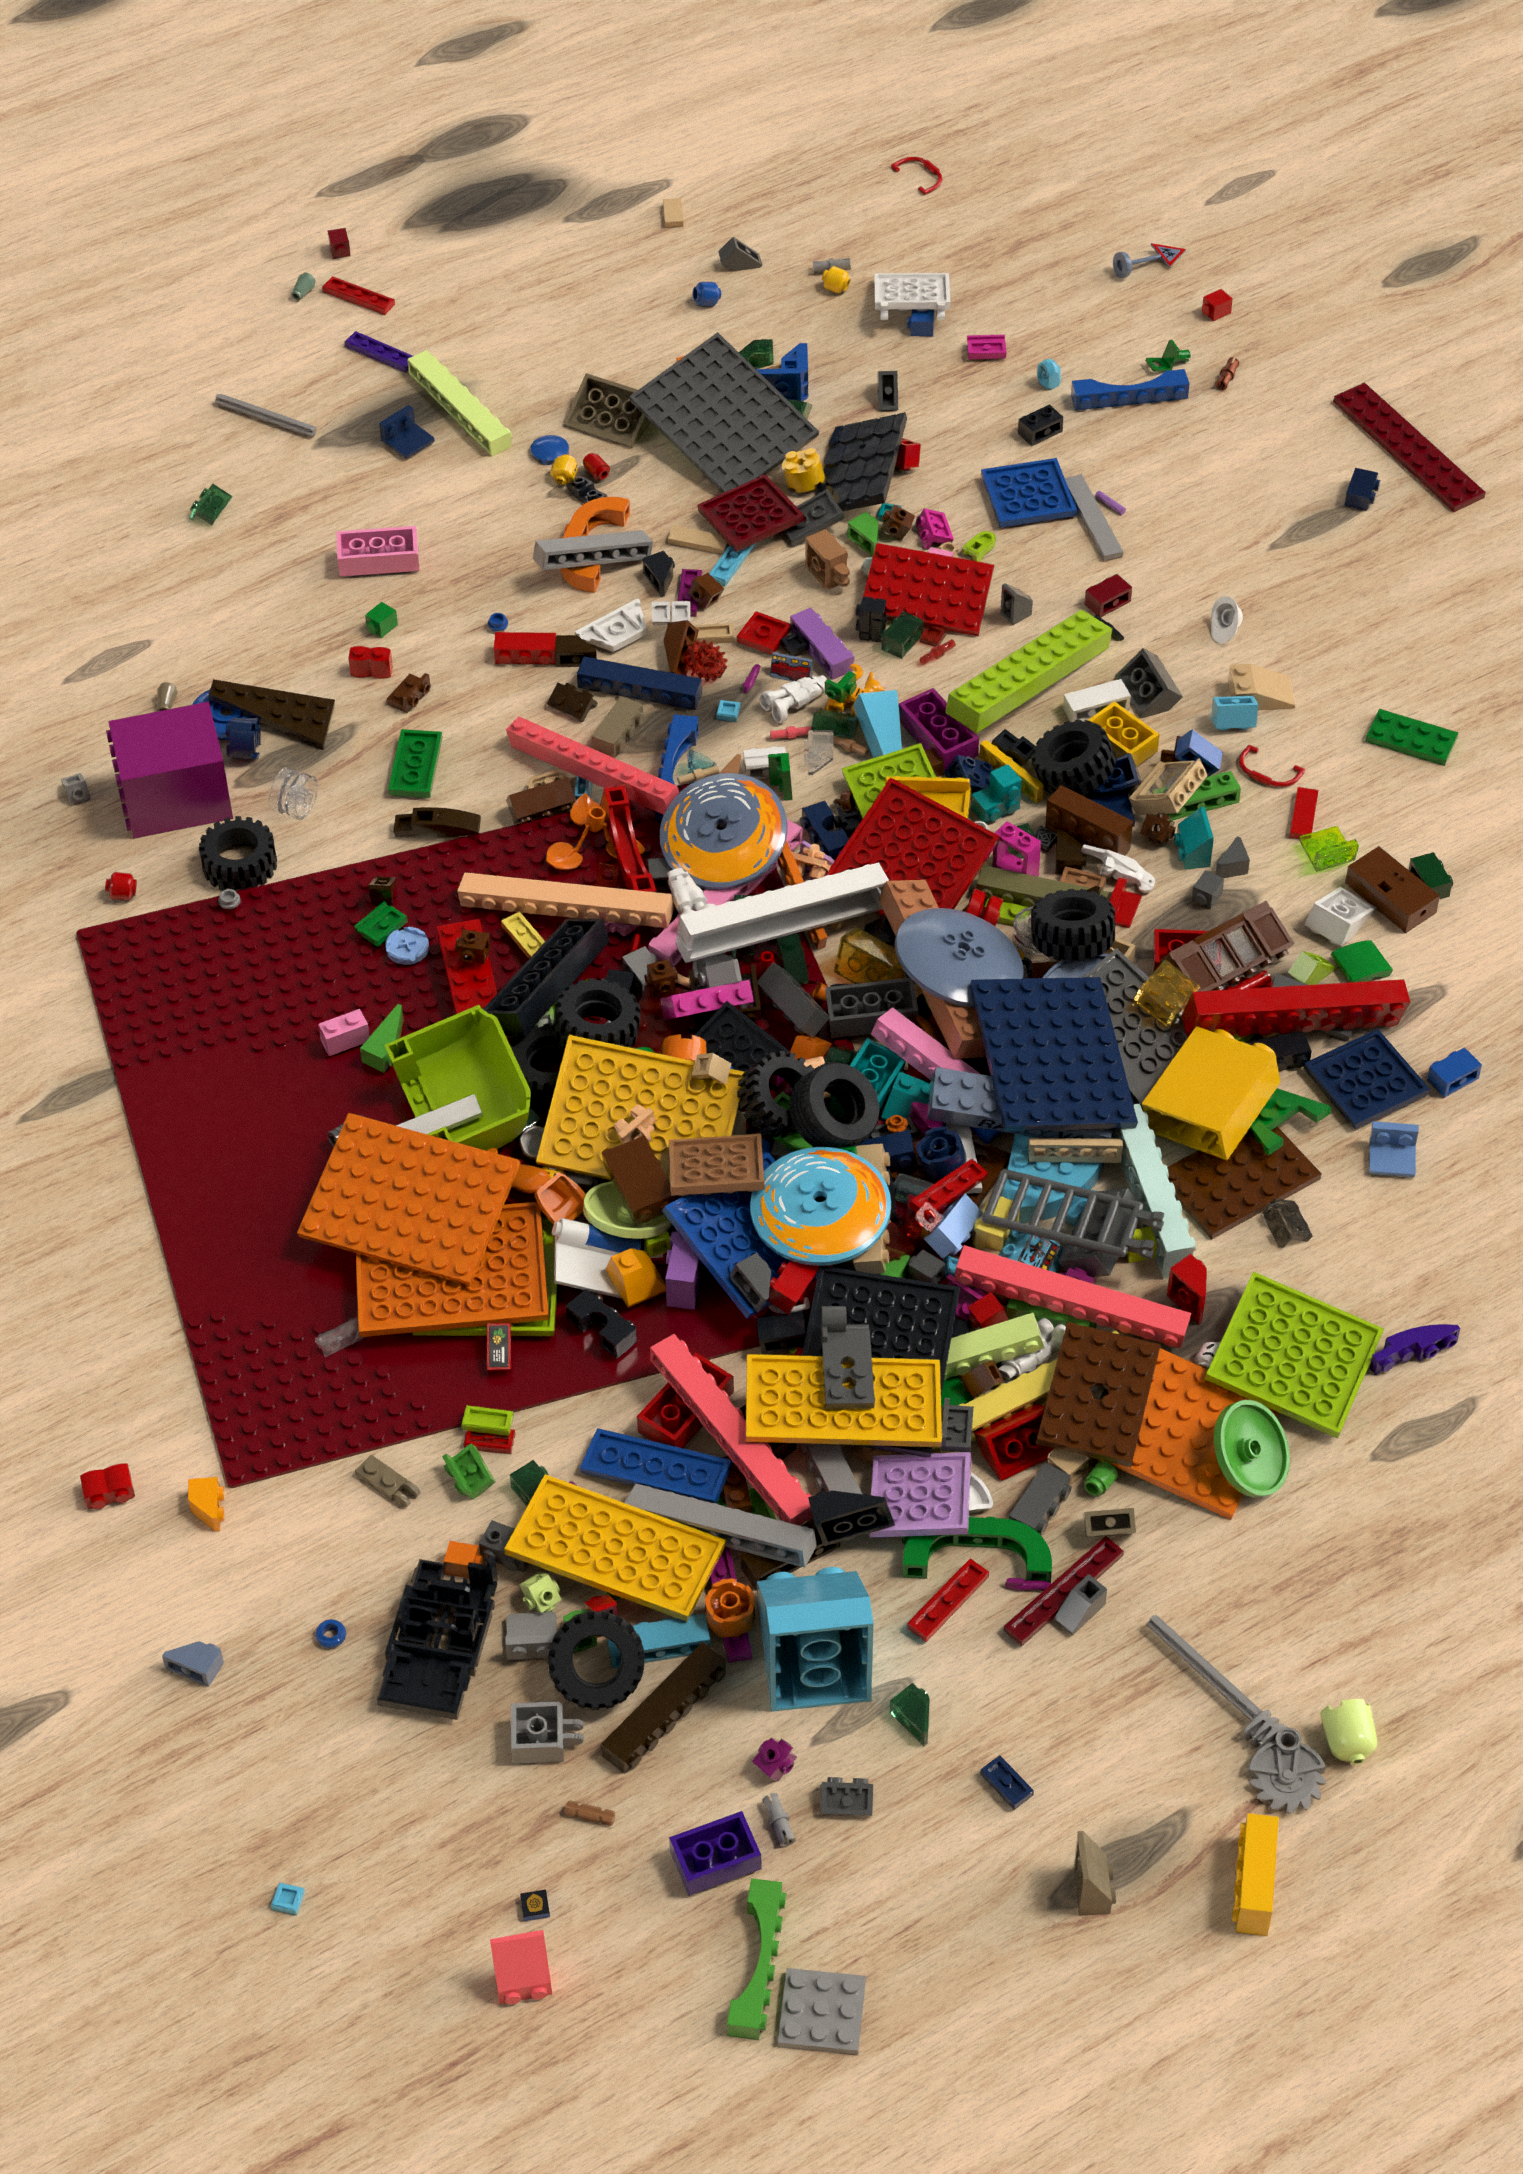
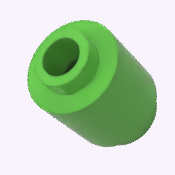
[1084,1461,1118,1497]

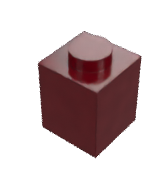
[327,228,351,259]

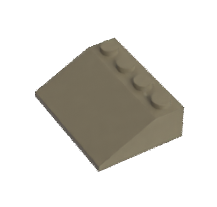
[563,373,651,448]

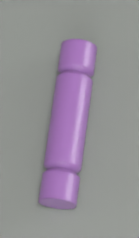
[1095,491,1126,515]

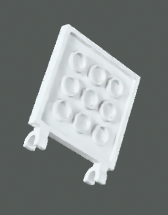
[874,273,951,320]

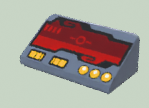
[770,652,813,682]

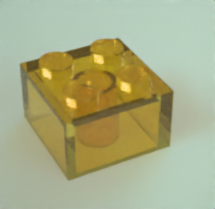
[1133,960,1200,1028]

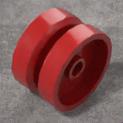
[965,889,1003,926]

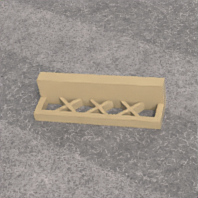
[1028,1138,1123,1163]

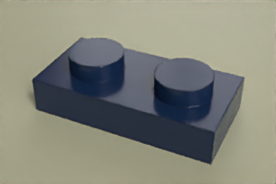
[980,1755,1034,1810]

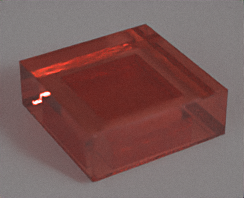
[920,624,947,648]

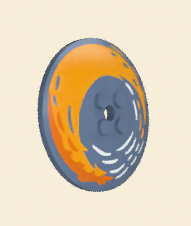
[660,773,788,890]

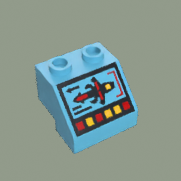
[998,1230,1064,1273]

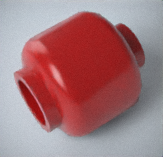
[105,872,137,901]

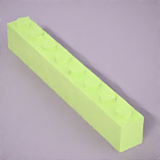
[407,350,512,456]

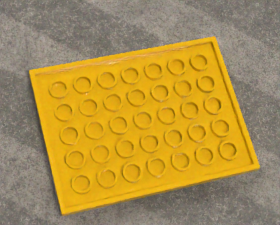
[536,1035,744,1183]

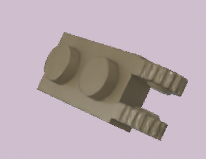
[355,1455,420,1507]

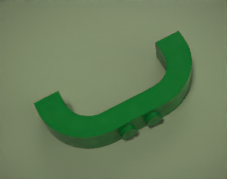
[902,1516,1052,1584]

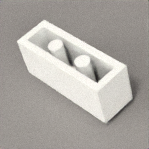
[1063,679,1131,722]

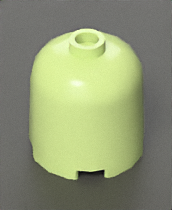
[1320,1699,1378,1765]

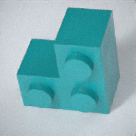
[971,764,1022,824]

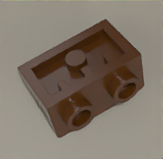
[387,673,431,713]

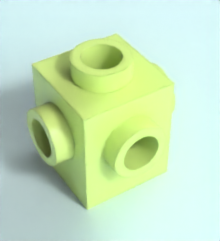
[519,1572,562,1613]

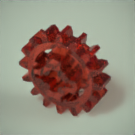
[683,640,728,682]

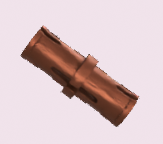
[1215,357,1239,390]

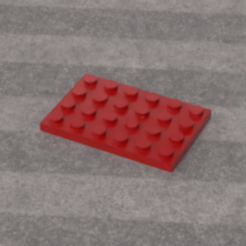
[863,543,994,636]

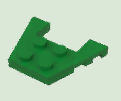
[1248,1088,1331,1155]

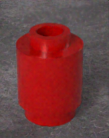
[583,453,610,481]

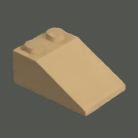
[1228,664,1295,710]

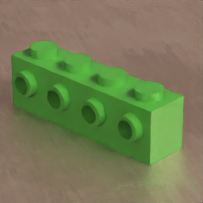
[1153,771,1241,821]

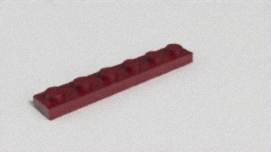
[1004,1536,1124,1646]

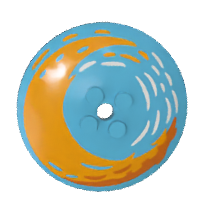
[750,1147,891,1266]

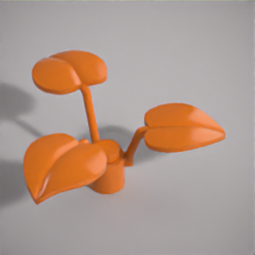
[546,793,645,870]

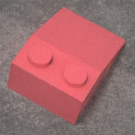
[490,1930,552,2004]

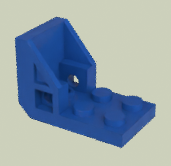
[756,343,808,403]

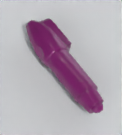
[743,664,761,693]
[1005,1578,1051,1591]

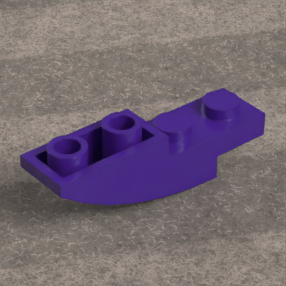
[1370,1324,1461,1375]

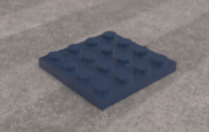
[1303,1029,1430,1129]

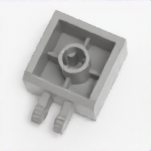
[511,1701,584,1764]

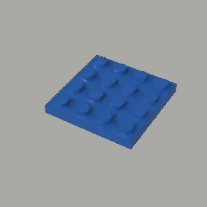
[981,458,1077,528]

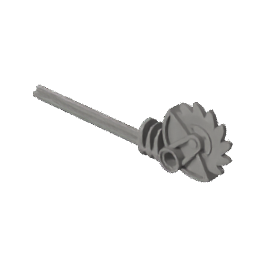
[1146,1615,1326,1814]

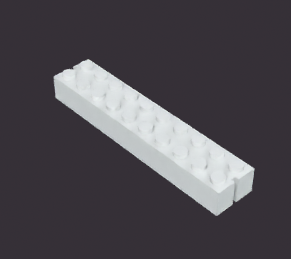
[675,863,889,963]

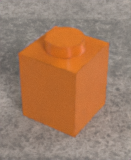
[443,1541,483,1578]

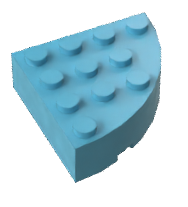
[1002,1134,1104,1223]

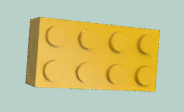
[1231,1813,1279,1936]

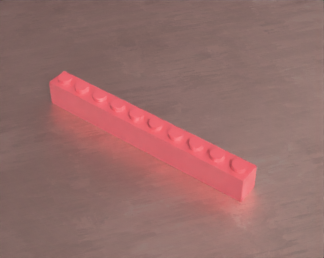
[506,716,679,815]
[954,1245,1191,1349]
[650,1334,813,1526]

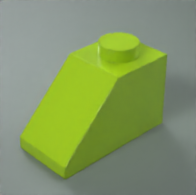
[1288,951,1336,985]

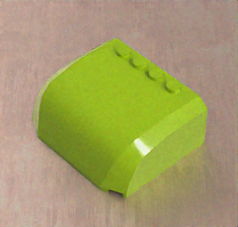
[385,1005,531,1151]

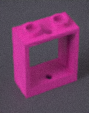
[992,821,1041,877]

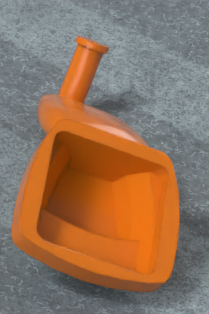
[487,1148,586,1225]

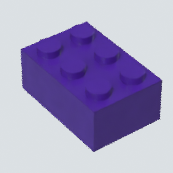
[669,1811,762,1896]

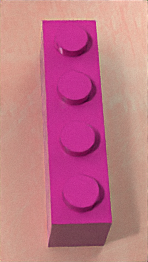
[660,980,754,1020]

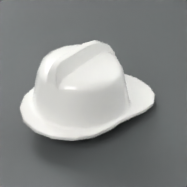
[1211,596,1243,644]

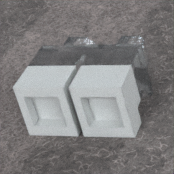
[652,601,690,626]

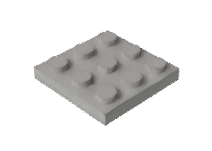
[778,1968,866,2055]

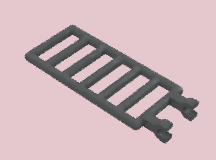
[982,1169,1164,1260]

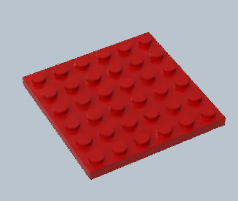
[825,777,1000,917]

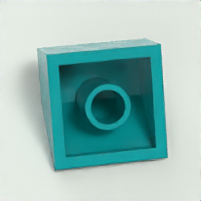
[1174,807,1214,870]
[880,1071,930,1135]

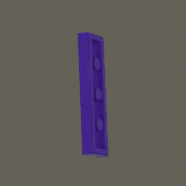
[344,331,413,373]

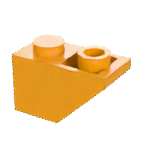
[188,1477,225,1532]

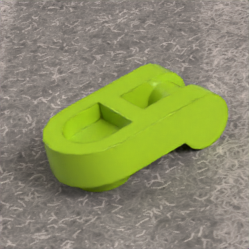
[962,531,996,562]

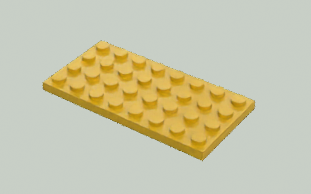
[746,1354,942,1447]
[504,1474,726,1622]

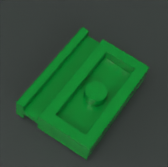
[354,901,408,947]

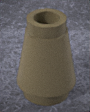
[157,682,178,711]

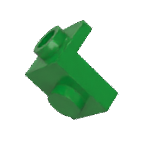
[824,671,857,703]

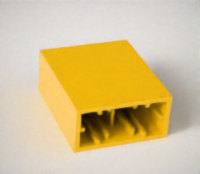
[1142,1026,1281,1160]

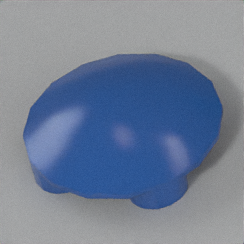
[531,435,569,465]

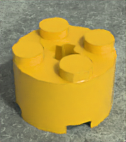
[782,448,825,493]

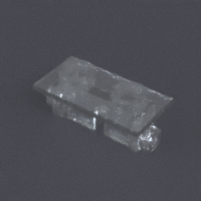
[315,1317,364,1357]

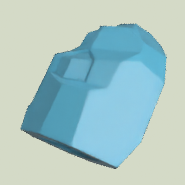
[1037,359,1061,390]

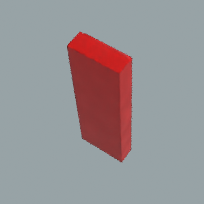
[1289,787,1319,841]

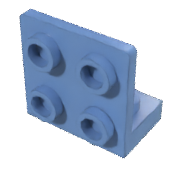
[1369,1121,1419,1177]

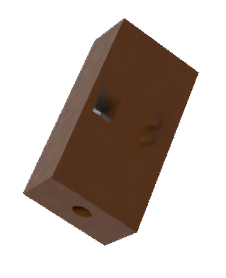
[1345,846,1440,933]

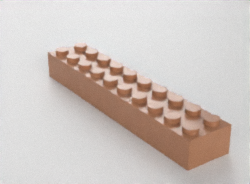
[878,880,986,1059]

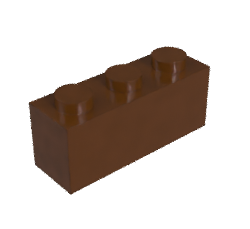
[506,777,576,824]

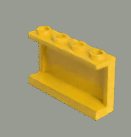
[885,776,971,819]

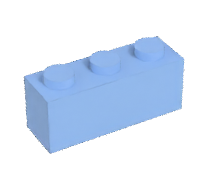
[924,1193,983,1259]

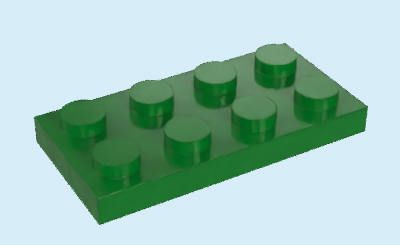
[1365,709,1459,766]
[388,729,443,798]

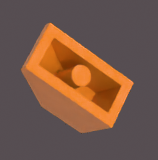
[790,1035,831,1060]

